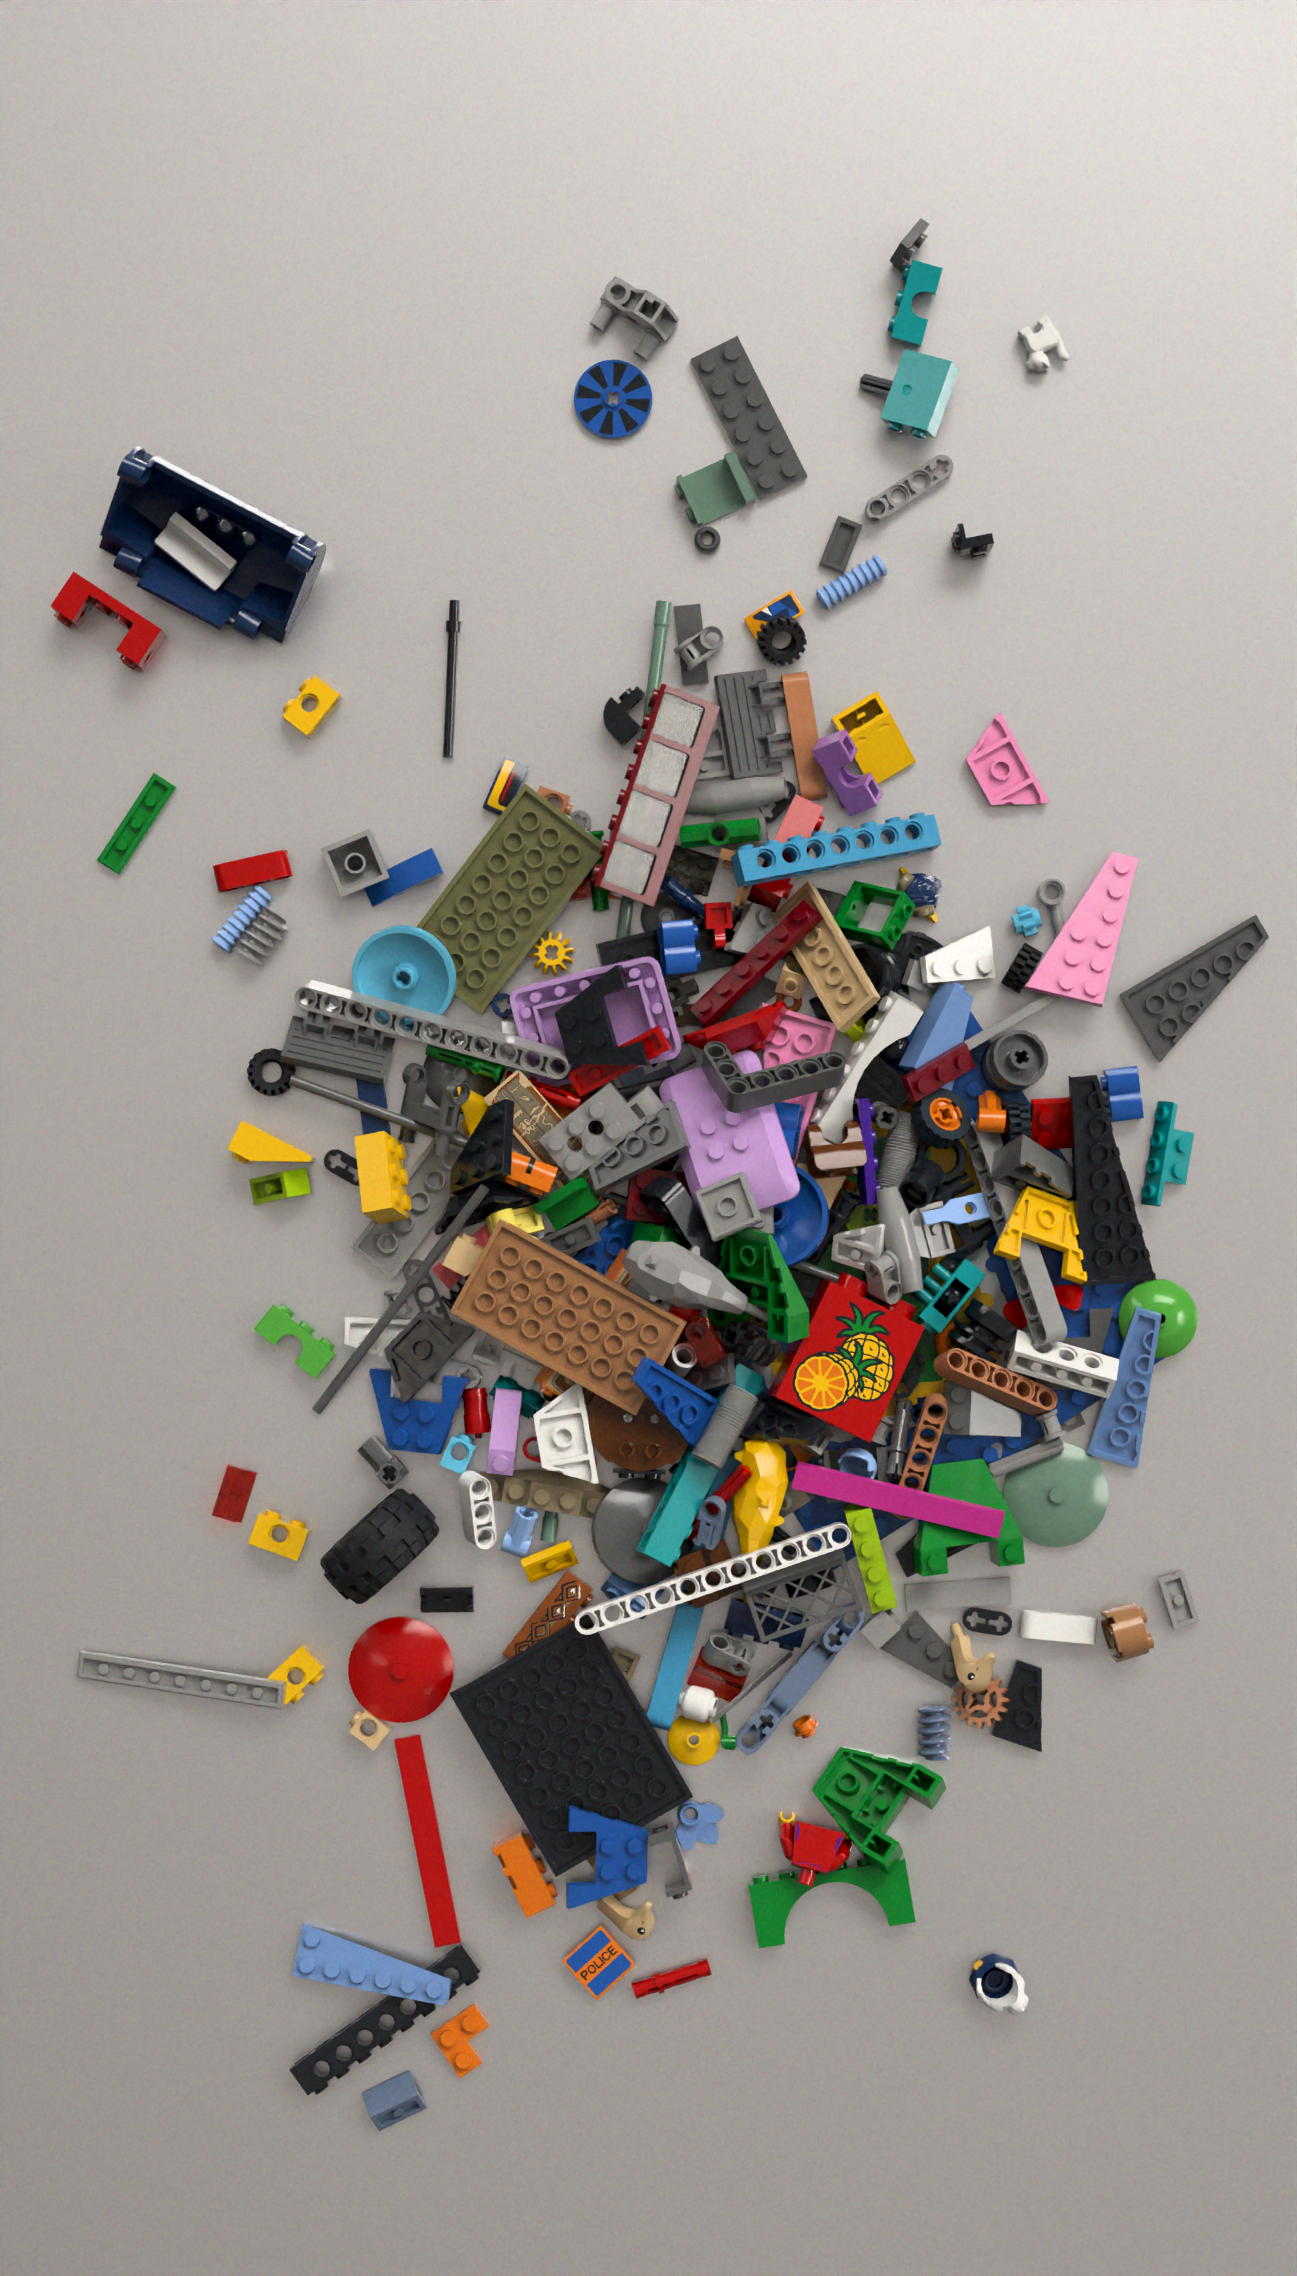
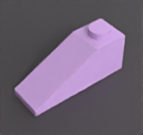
[486,1388,522,1476]

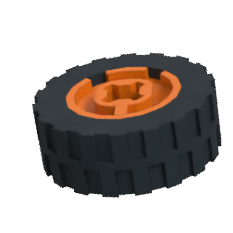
[910,1088,972,1149]

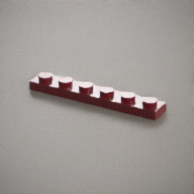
[689,900,822,1027]

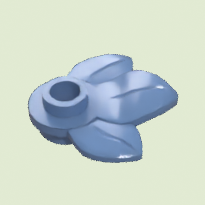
[676,1800,724,1851]

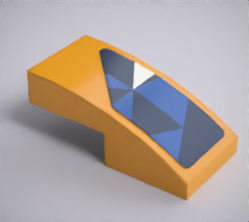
[744,590,805,640]

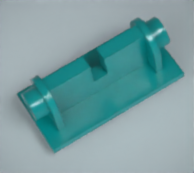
[489,1375,546,1419]

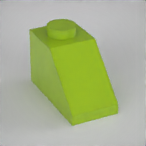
[249,1168,311,1205]

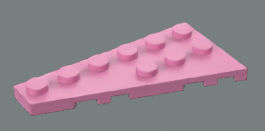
[1025,852,1138,1007]
[762,1002,837,1166]

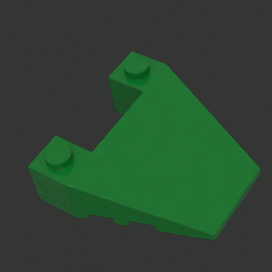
[708,1228,809,1343]
[912,1458,1025,1577]
[812,1747,947,1875]

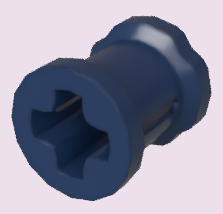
[492,993,513,1018]

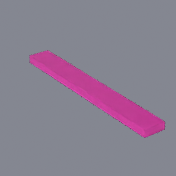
[791,1461,1005,1538]

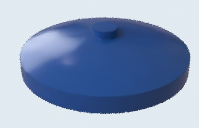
[772,1166,829,1267]

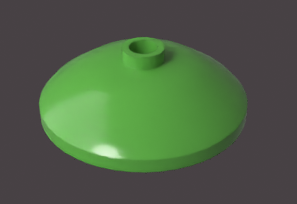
[1118,1279,1198,1358]

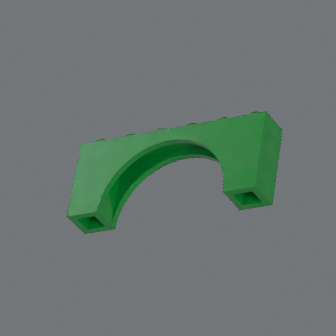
[748,1856,916,1949]

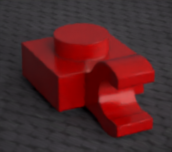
[703,902,733,949]

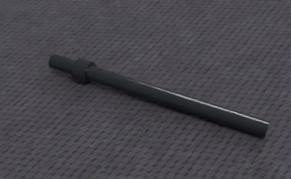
[443,600,462,758]

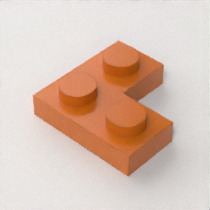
[430,2003,489,2078]

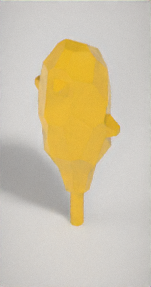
[731,1439,788,1603]

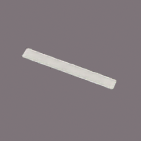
[709,1651,793,1724]

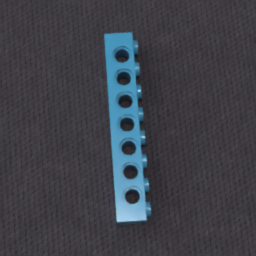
[730,812,942,888]

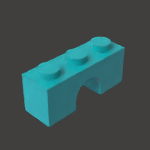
[887,260,943,346]

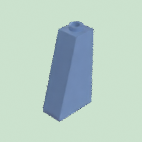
[899,982,973,1091]

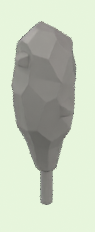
[622,1240,768,1323]

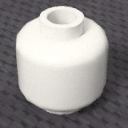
[678,1685,719,1723]

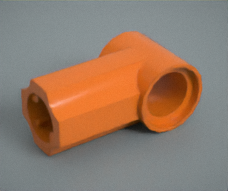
[976,1090,1006,1134]

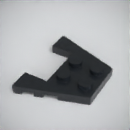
[554,965,650,1065]

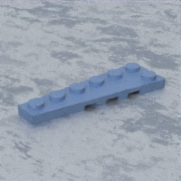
[1087,1306,1161,1469]
[292,1924,452,2006]

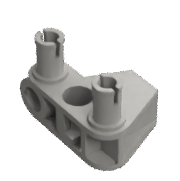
[590,276,680,361]

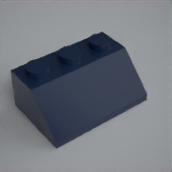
[723,1596,809,1651]

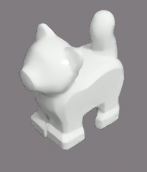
[1018,316,1069,372]

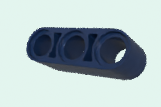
[356,1079,391,1135]

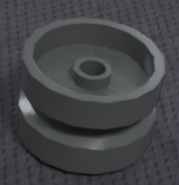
[982,1030,1048,1094]

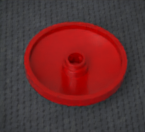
[348,1616,454,1723]

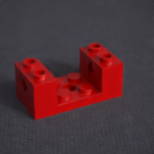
[50,571,167,671]

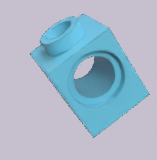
[439,1433,477,1475]

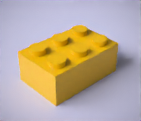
[354,1131,411,1224]

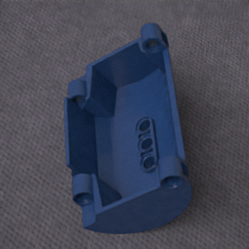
[99,446,326,643]

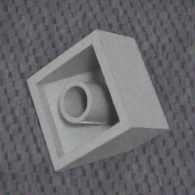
[321,829,390,898]

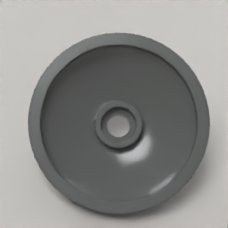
[423,1035,501,1114]

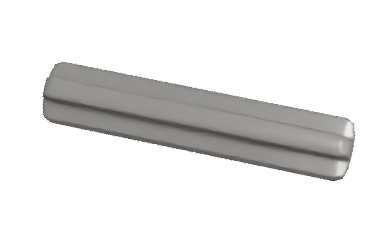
[988,1437,1064,1478]

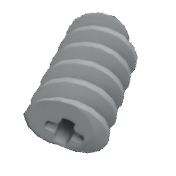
[234,906,289,966]

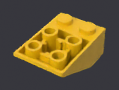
[830,691,916,784]

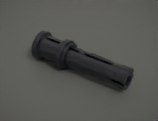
[807,1189,863,1264]

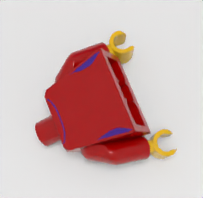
[778,1812,854,1887]

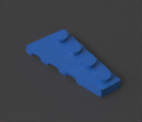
[631,1356,720,1448]

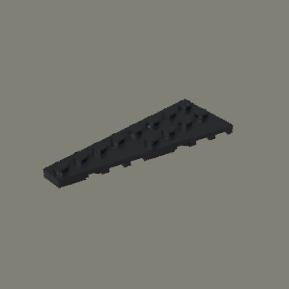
[1068,1074,1156,1287]

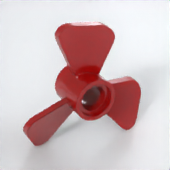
[1003,1247,1083,1330]

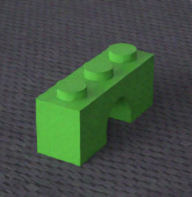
[254,1304,336,1379]

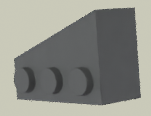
[991,1134,1073,1200]

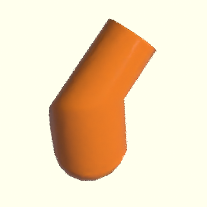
[934,1320,959,1355]

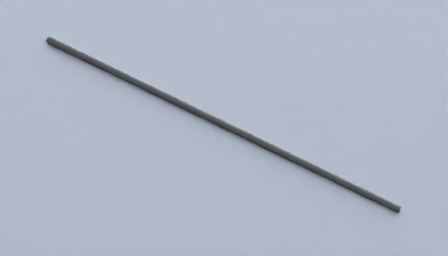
[289,1075,883,1302]

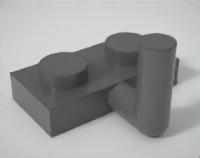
[890,218,929,273]

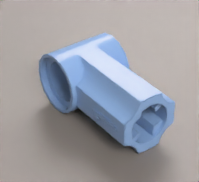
[500,1505,538,1558]

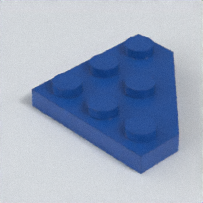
[573,1217,636,1275]

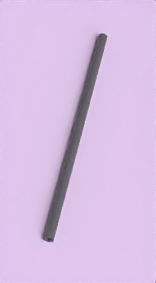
[312,1184,489,1414]

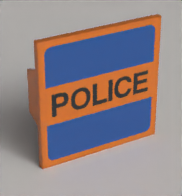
[562,1925,636,2000]

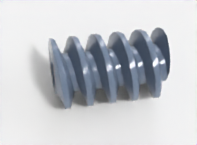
[918,1705,951,1761]

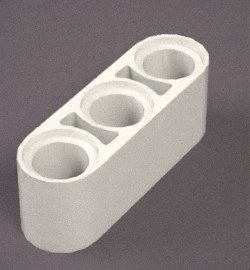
[458,1470,497,1550]
[1019,1610,1098,1644]

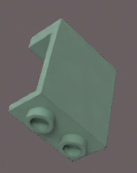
[674,450,756,528]

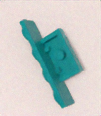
[1141,1101,1194,1207]

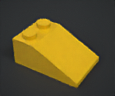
[227,1121,316,1164]

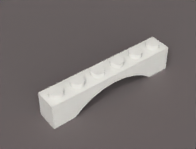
[809,991,924,1144]

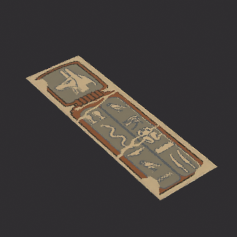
[483,1069,619,1202]

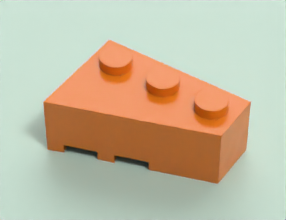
[492,1830,558,1918]

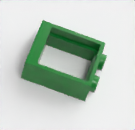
[834,880,916,950]

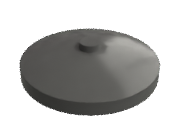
[591,1477,694,1584]

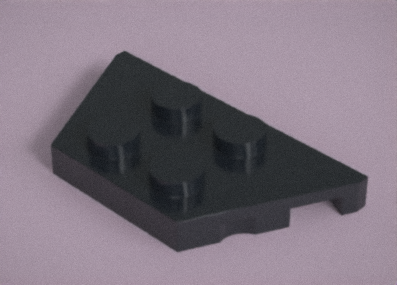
[384,1312,475,1404]

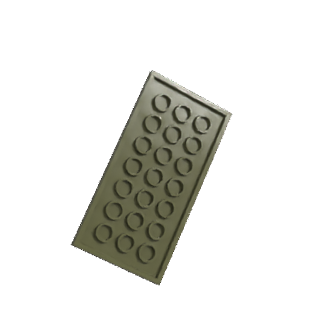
[417,783,603,1015]

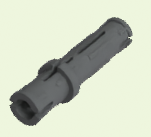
[885,1399,913,1479]

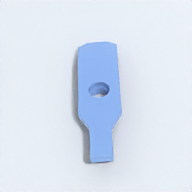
[921,1192,991,1226]

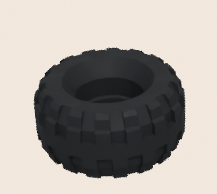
[320,1489,439,1604]

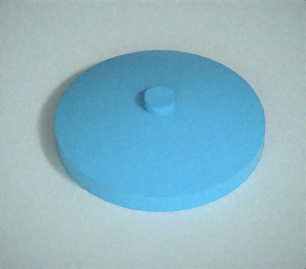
[352,925,457,1027]

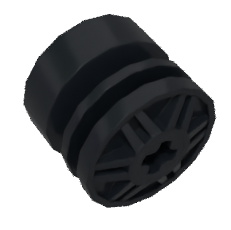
[948,1298,1018,1364]

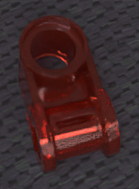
[686,1315,729,1369]

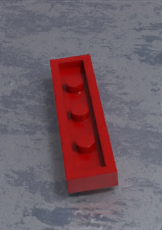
[568,1025,672,1097]

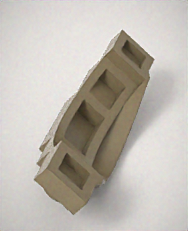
[480,1470,610,1518]

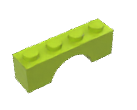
[843,1504,898,1614]

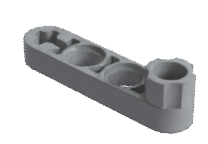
[865,455,953,524]

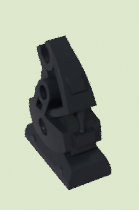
[867,931,943,980]

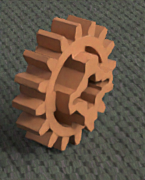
[951,1673,1010,1729]

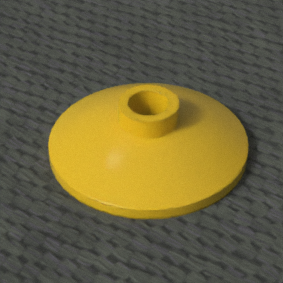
[668,1715,720,1765]

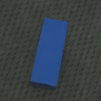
[364,848,444,907]

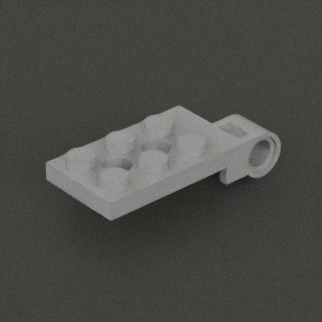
[538,1082,664,1181]

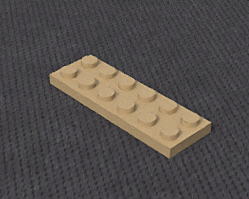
[772,881,881,1033]

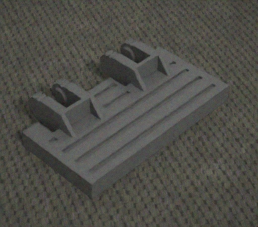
[714,669,794,780]
[280,1011,395,1085]

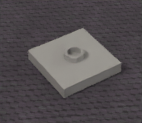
[694,1171,764,1242]

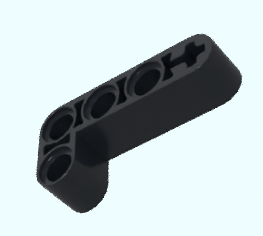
[638,1176,723,1267]

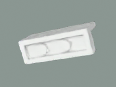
[154,512,237,592]

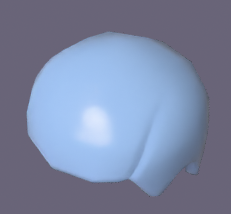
[838,1448,877,1479]

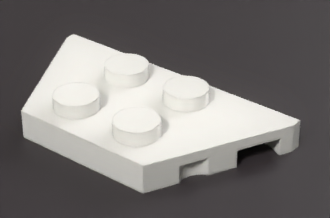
[533,1383,599,1484]

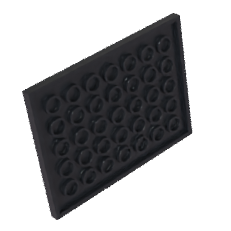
[450,1615,693,1877]

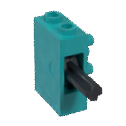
[860,349,960,439]
[913,1258,986,1334]

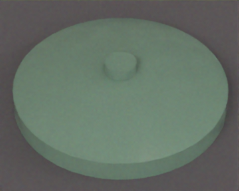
[1003,1442,1109,1547]

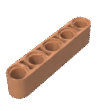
[781,671,827,800]
[934,1348,1057,1416]
[893,1393,948,1520]

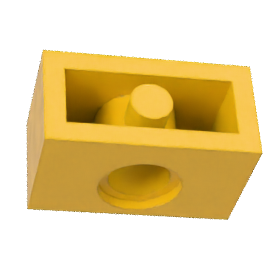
[282,676,341,739]
[248,1510,310,1562]
[267,1644,325,1705]

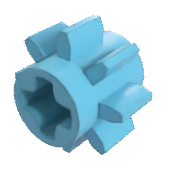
[1011,904,1042,938]

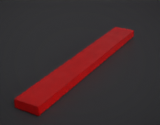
[394,1734,461,1948]

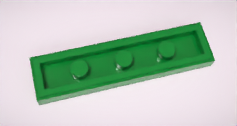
[97,773,177,875]

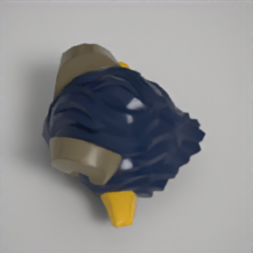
[896,867,942,923]

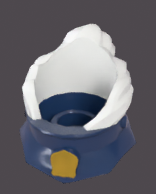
[969,1953,1028,2014]

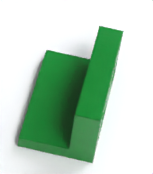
[533,1177,600,1231]

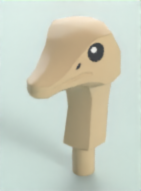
[950,1623,996,1692]
[596,1895,656,1941]

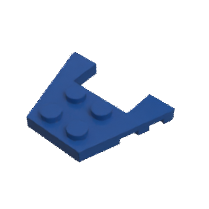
[369,1368,469,1455]
[566,1806,648,1909]

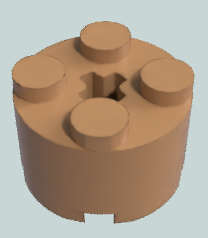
[1101,1603,1154,1662]

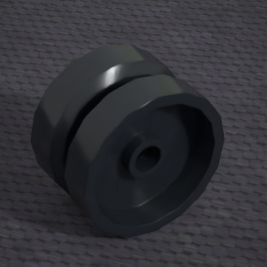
[851,943,901,1004]

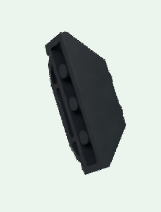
[434,1181,539,1235]

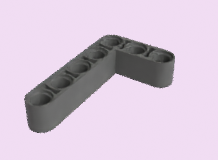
[702,1041,846,1113]

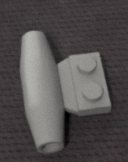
[685,777,788,852]
[876,1186,956,1294]

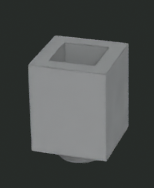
[859,1609,901,1650]

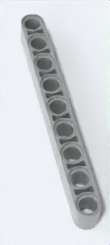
[964,1122,1067,1345]

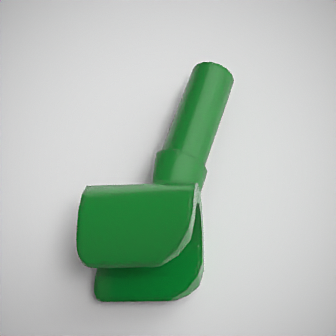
[720,1713,736,1750]

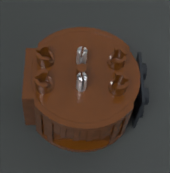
[588,1367,688,1479]

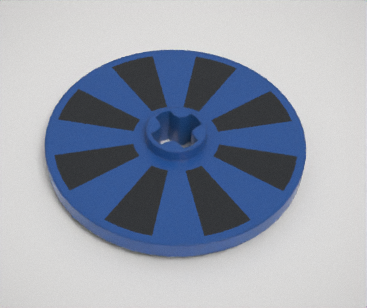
[574,360,652,439]

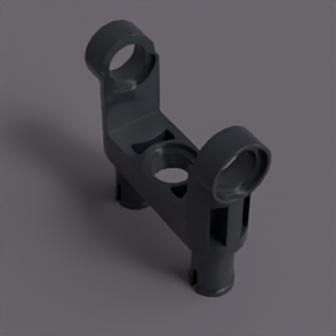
[905,1171,997,1271]

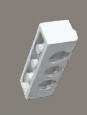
[1007,1330,1119,1399]

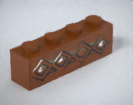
[502,1569,594,1659]

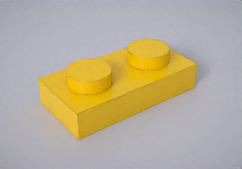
[520,1540,579,1583]

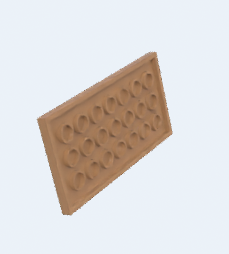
[450,1218,687,1416]

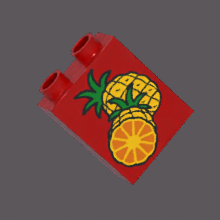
[767,1272,925,1442]

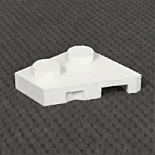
[831,1224,885,1271]

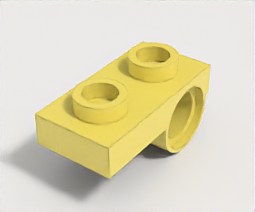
[485,1205,544,1236]

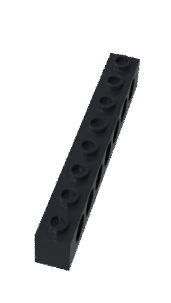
[289,1942,481,2095]

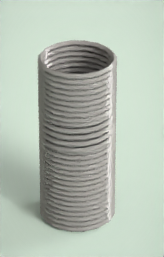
[876,1111,920,1190]
[692,1384,758,1470]

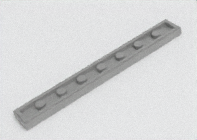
[77,1650,287,1709]

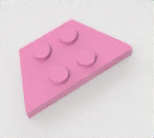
[966,713,1049,806]

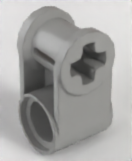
[673,626,724,672]
[864,1250,903,1305]
[430,1359,482,1388]
[702,1631,756,1676]

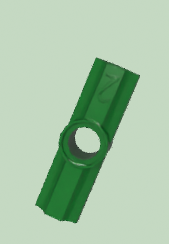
[679,817,761,849]

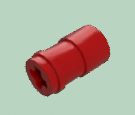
[462,1387,491,1439]

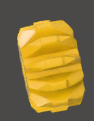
[530,931,574,976]

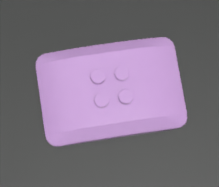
[510,957,682,1087]
[659,1050,800,1220]

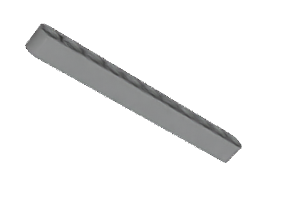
[295,980,574,1079]

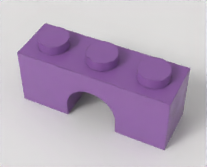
[812,729,883,816]

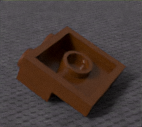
[673,1539,742,1609]

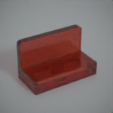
[687,1646,748,1702]

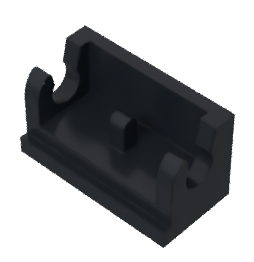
[420,1585,474,1613]

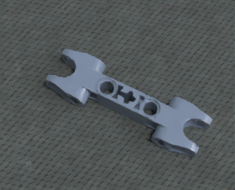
[736,1602,865,1755]

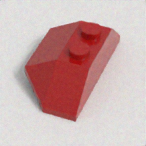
[683,1001,788,1055]

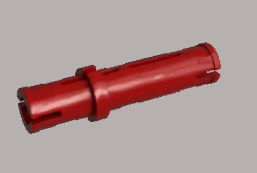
[504,1071,583,1111]
[631,1959,712,1999]

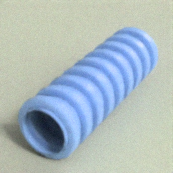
[816,555,887,610]
[211,884,272,953]

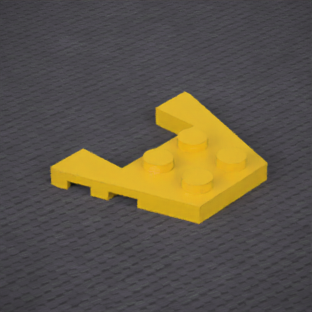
[993,1186,1087,1284]

